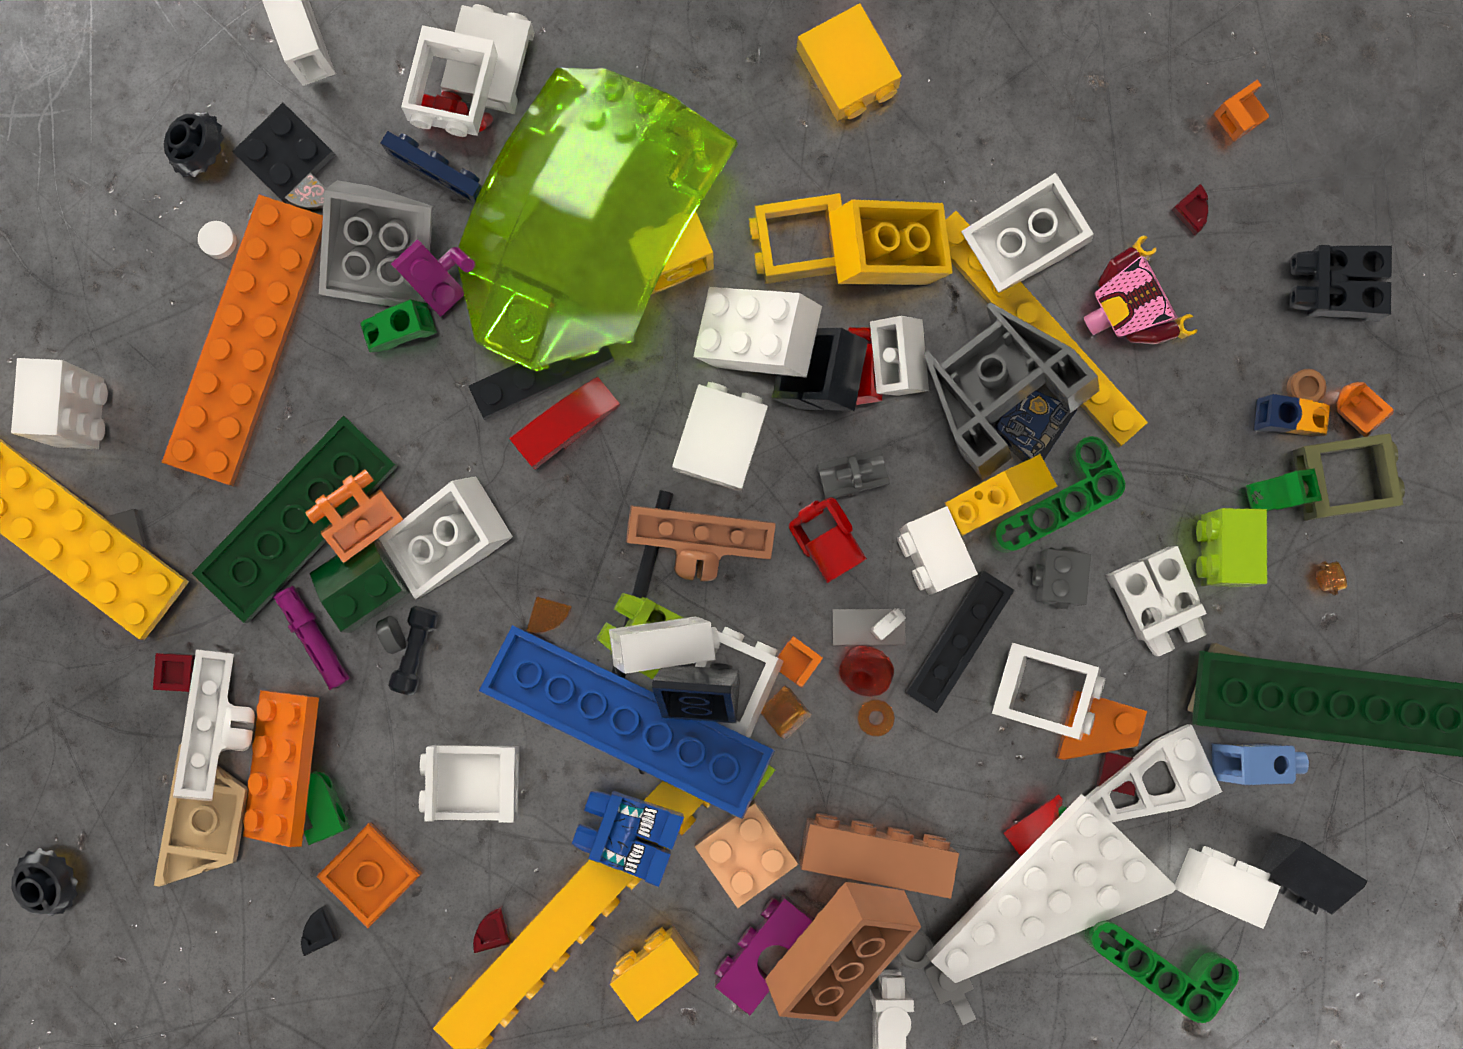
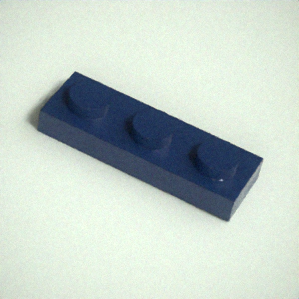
[380,131,485,206]

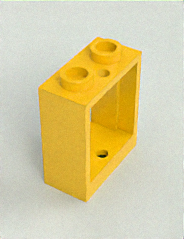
[749,193,842,284]
[945,454,1058,536]

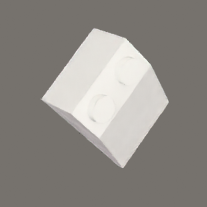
[961,173,1094,293]
[379,476,513,600]

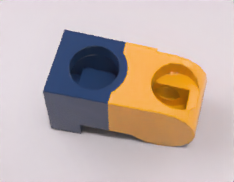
[1254,394,1330,436]

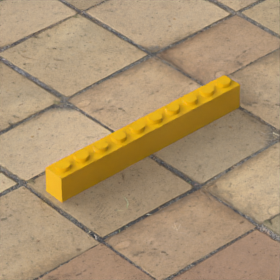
[433,781,711,1049]

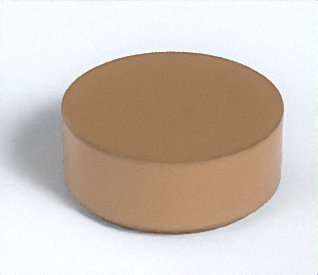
[1287,369,1327,402]

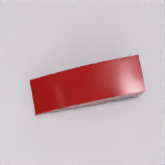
[509,376,620,470]

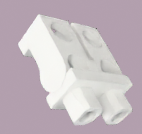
[1105,546,1207,656]
[870,970,914,1049]

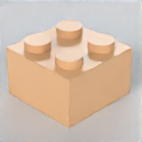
[694,800,798,908]

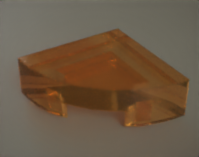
[527,596,572,633]

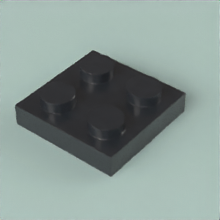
[232,102,335,203]

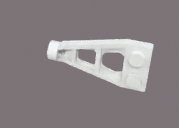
[1085,724,1222,822]

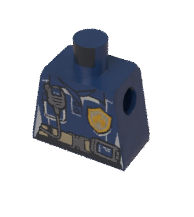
[993,390,1077,462]

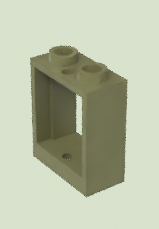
[1292,433,1405,521]

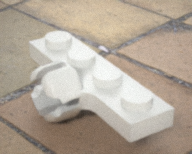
[173,650,255,801]

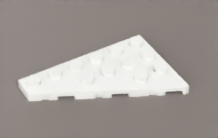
[926,794,1178,983]

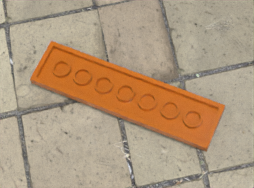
[161,194,323,487]

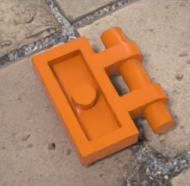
[305,469,403,563]

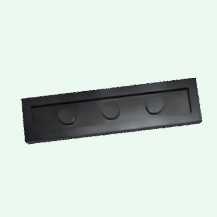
[468,326,614,420]
[905,571,1015,713]

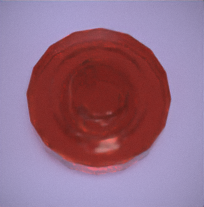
[839,646,894,697]

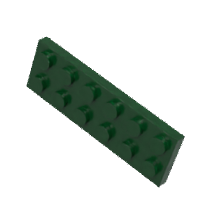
[192,415,398,623]

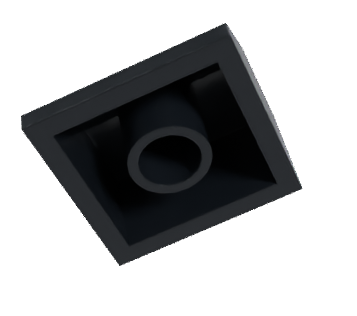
[1258,833,1368,915]

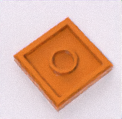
[316,823,422,928]

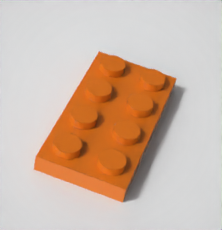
[243,690,319,847]

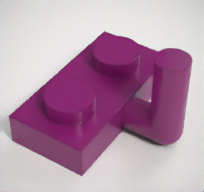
[391,239,475,317]

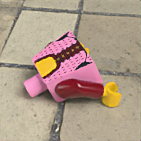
[1084,236,1197,345]

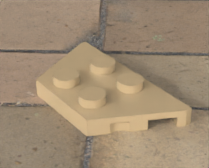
[154,744,248,887]

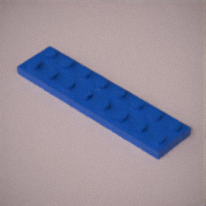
[479,625,775,820]

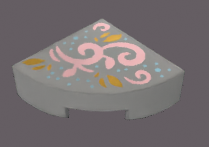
[285,173,326,209]

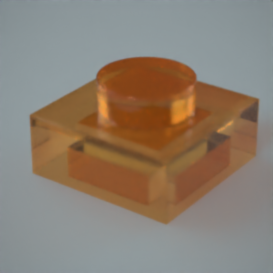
[761,686,812,739]

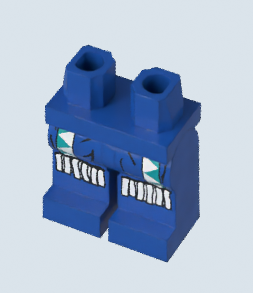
[572,791,684,887]

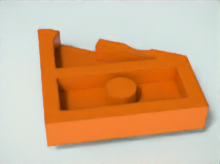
[1056,690,1147,760]

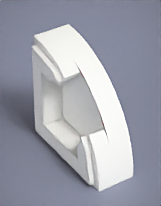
[870,608,906,641]

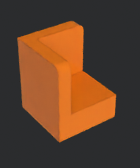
[1214,80,1269,142]
[777,636,823,688]

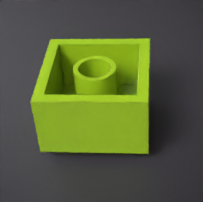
[1196,508,1267,587]

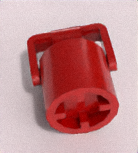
[789,497,867,583]

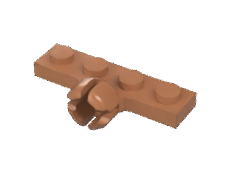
[626,505,776,581]

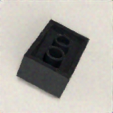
[652,663,740,723]

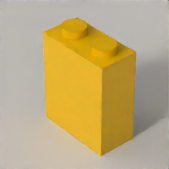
[796,3,902,121]

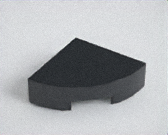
[301,905,340,956]

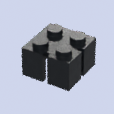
[772,328,868,411]

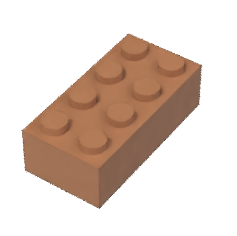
[799,813,959,899]
[765,882,921,1022]

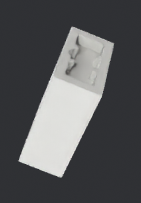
[401,25,498,137]
[609,616,719,674]
[695,627,784,738]
[992,643,1106,740]

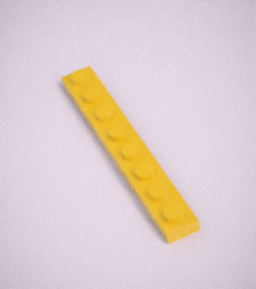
[946,211,1148,448]

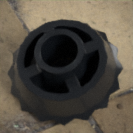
[163,112,224,177]
[12,848,78,916]

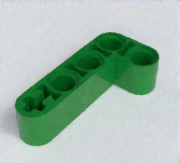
[990,436,1126,553]
[1085,920,1239,1023]

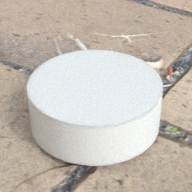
[198,221,237,259]

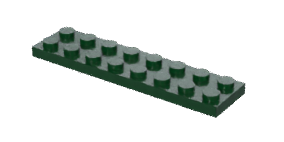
[1192,651,1463,757]

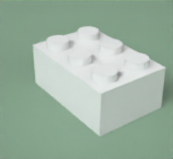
[693,287,822,377]
[11,358,108,449]

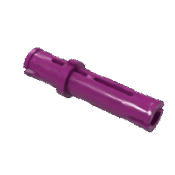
[273,586,350,691]

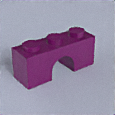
[714,894,815,1016]

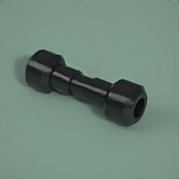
[388,606,439,696]

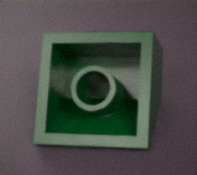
[309,540,410,633]

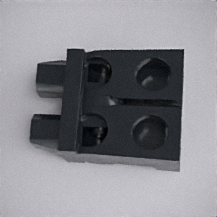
[1290,245,1392,321]

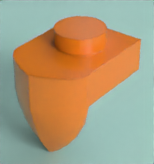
[1336,382,1394,437]

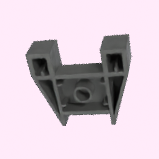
[924,302,1099,480]

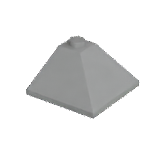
[319,180,434,307]

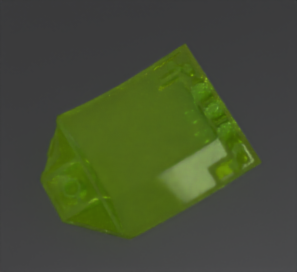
[458,68,738,372]

